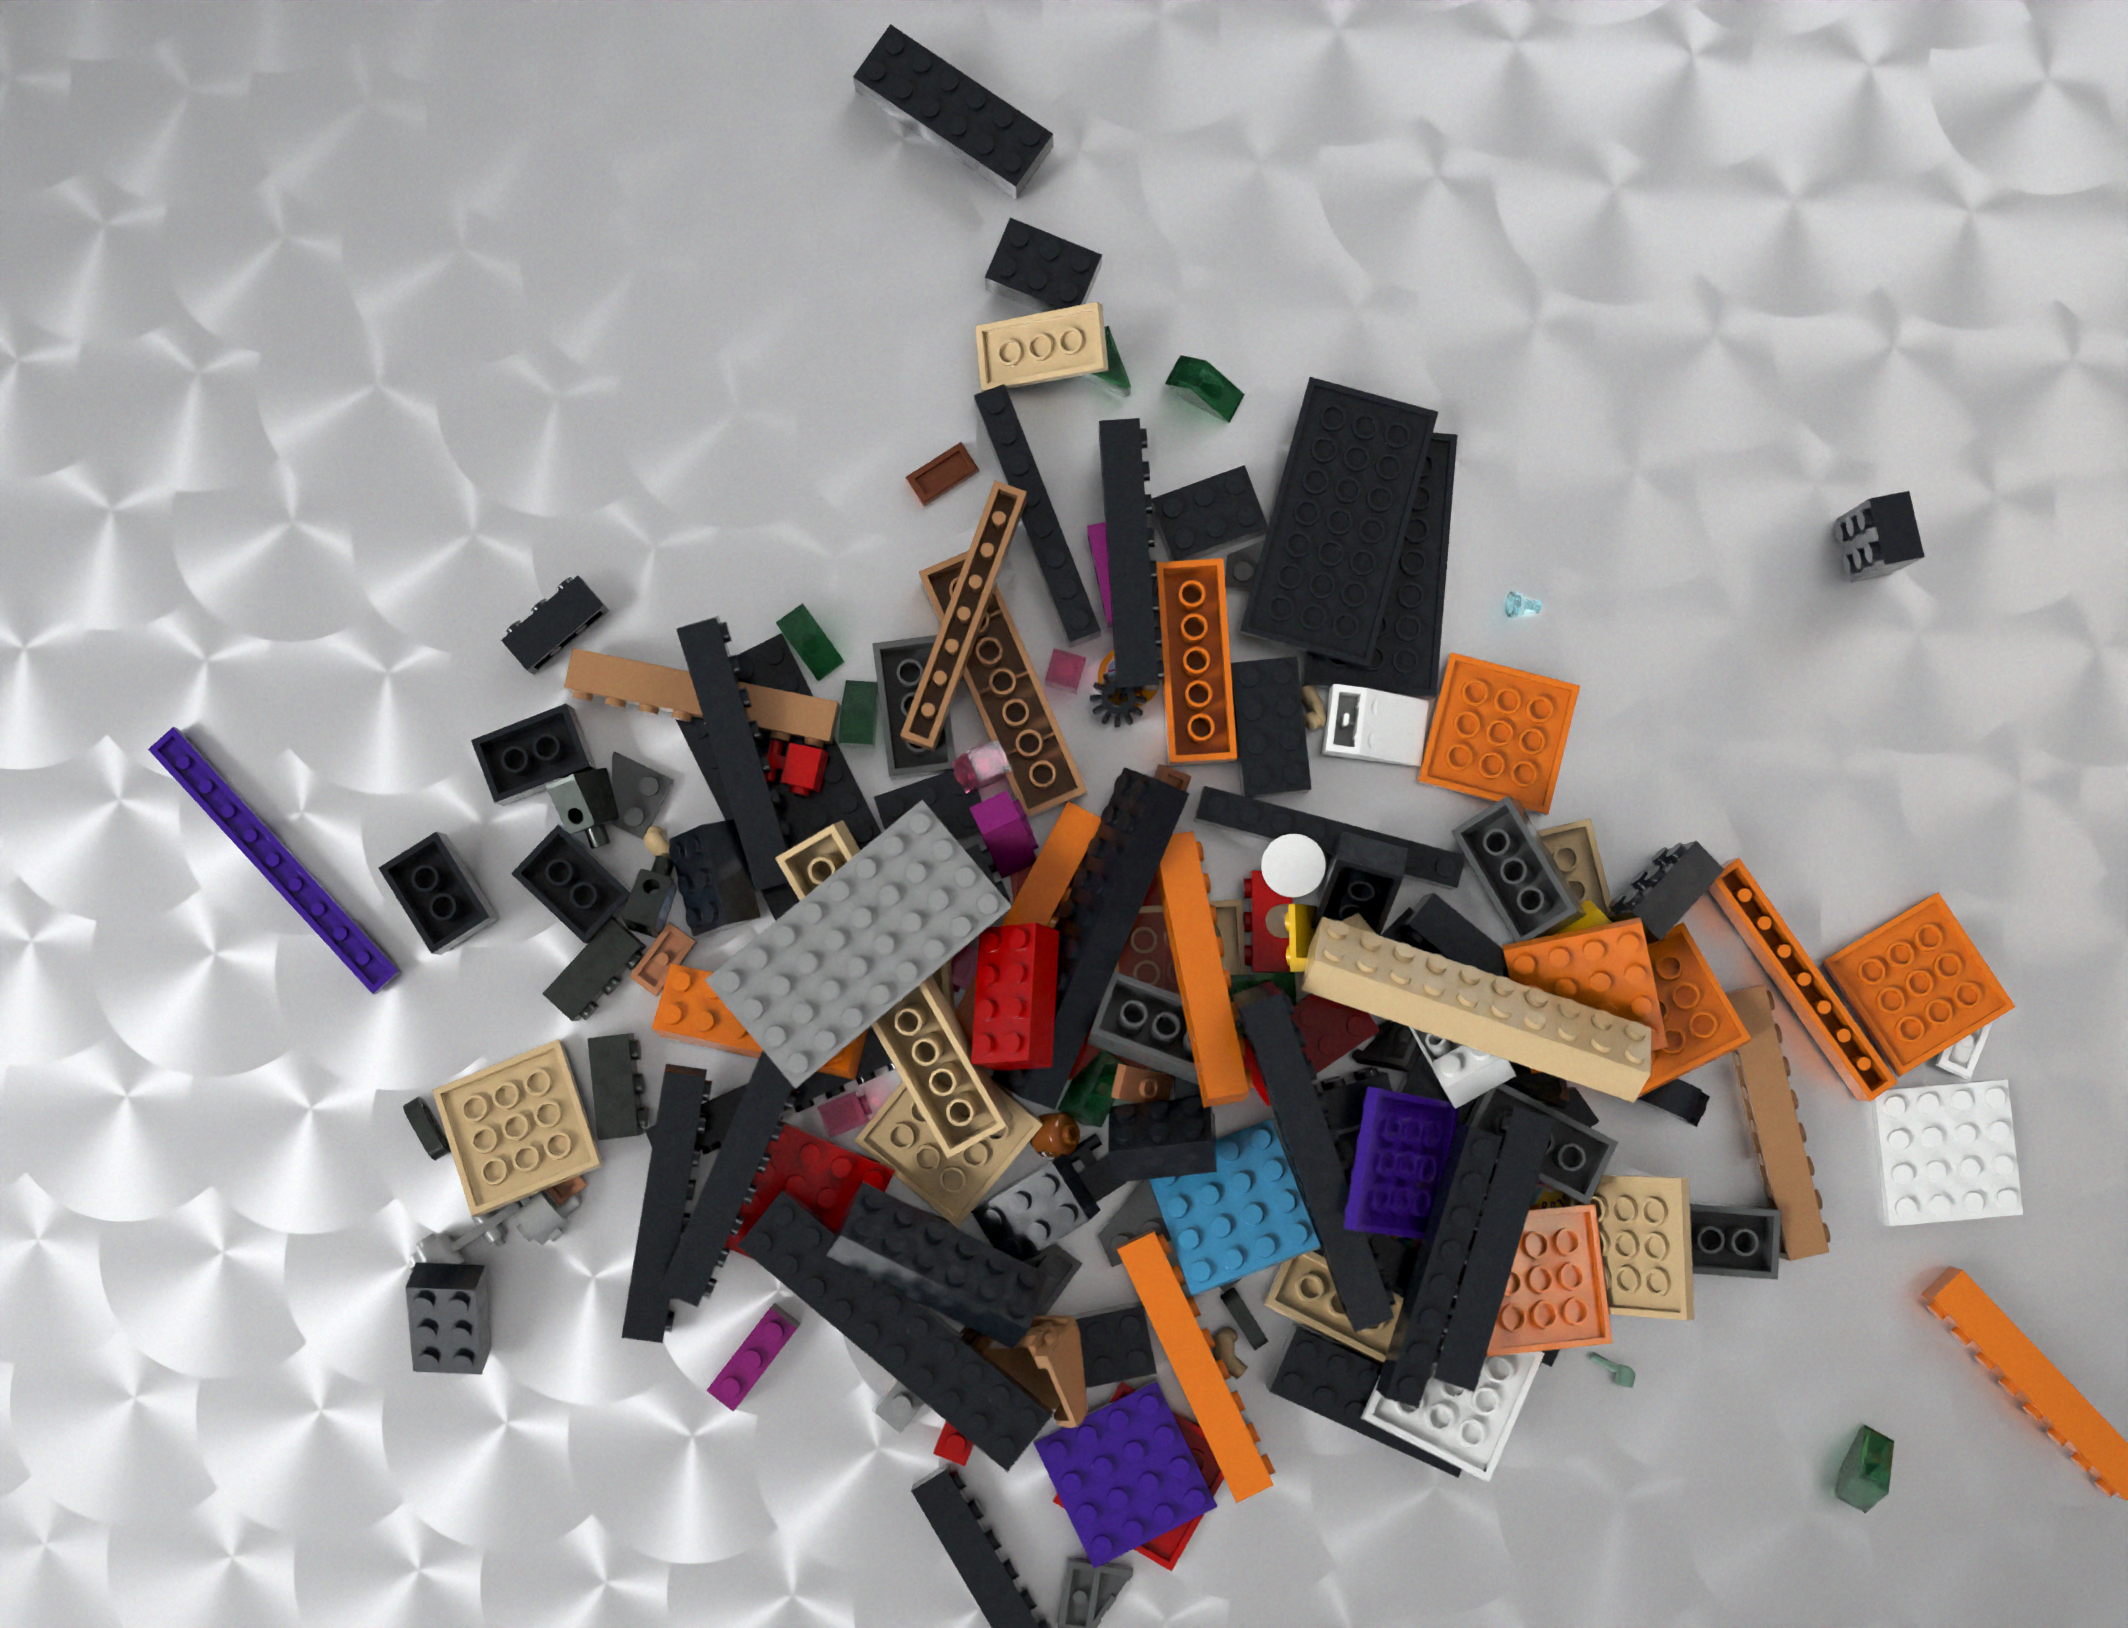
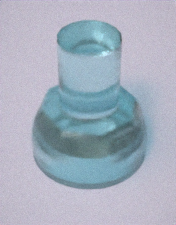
[1505,591,1542,618]

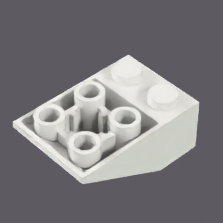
[1321,684,1429,767]
[1409,1027,1516,1109]

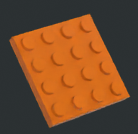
[1417,652,1580,815]
[1822,892,2016,1077]
[1503,917,1668,1074]
[1626,922,1751,1103]
[1469,1204,1612,1357]

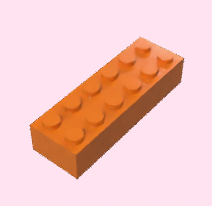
[1155,558,1237,767]
[652,964,869,1080]

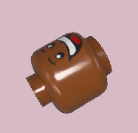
[1030,1112,1080,1158]

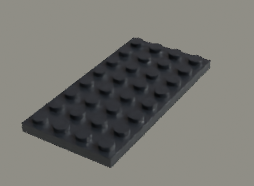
[1239,377,1438,668]
[1302,432,1457,698]
[675,633,882,921]

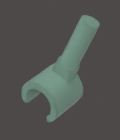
[1590,1352,1636,1388]

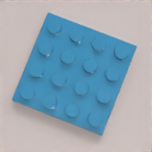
[1149,1119,1321,1297]

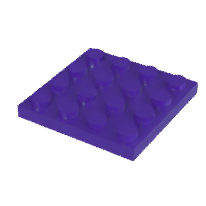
[1344,1087,1460,1239]
[1033,1379,1218,1569]

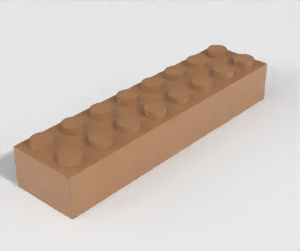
[919,550,1087,820]

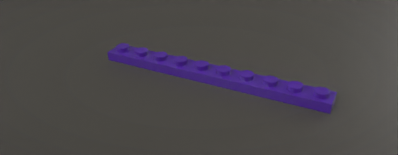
[148,727,401,994]

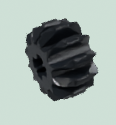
[1090,673,1147,728]

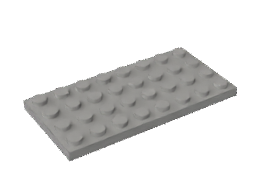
[705,800,1012,1089]

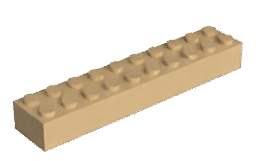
[775,820,1013,1159]
[1301,916,1651,1103]

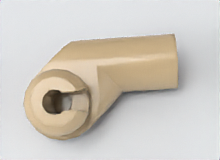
[1301,685,1327,730]
[643,826,671,859]
[1214,1327,1248,1379]

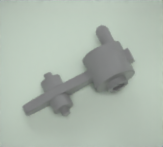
[514,1191,582,1245]
[410,1200,523,1271]

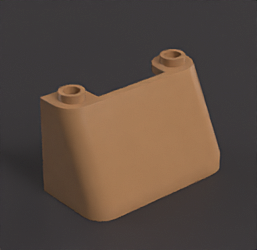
[959,1315,1088,1428]

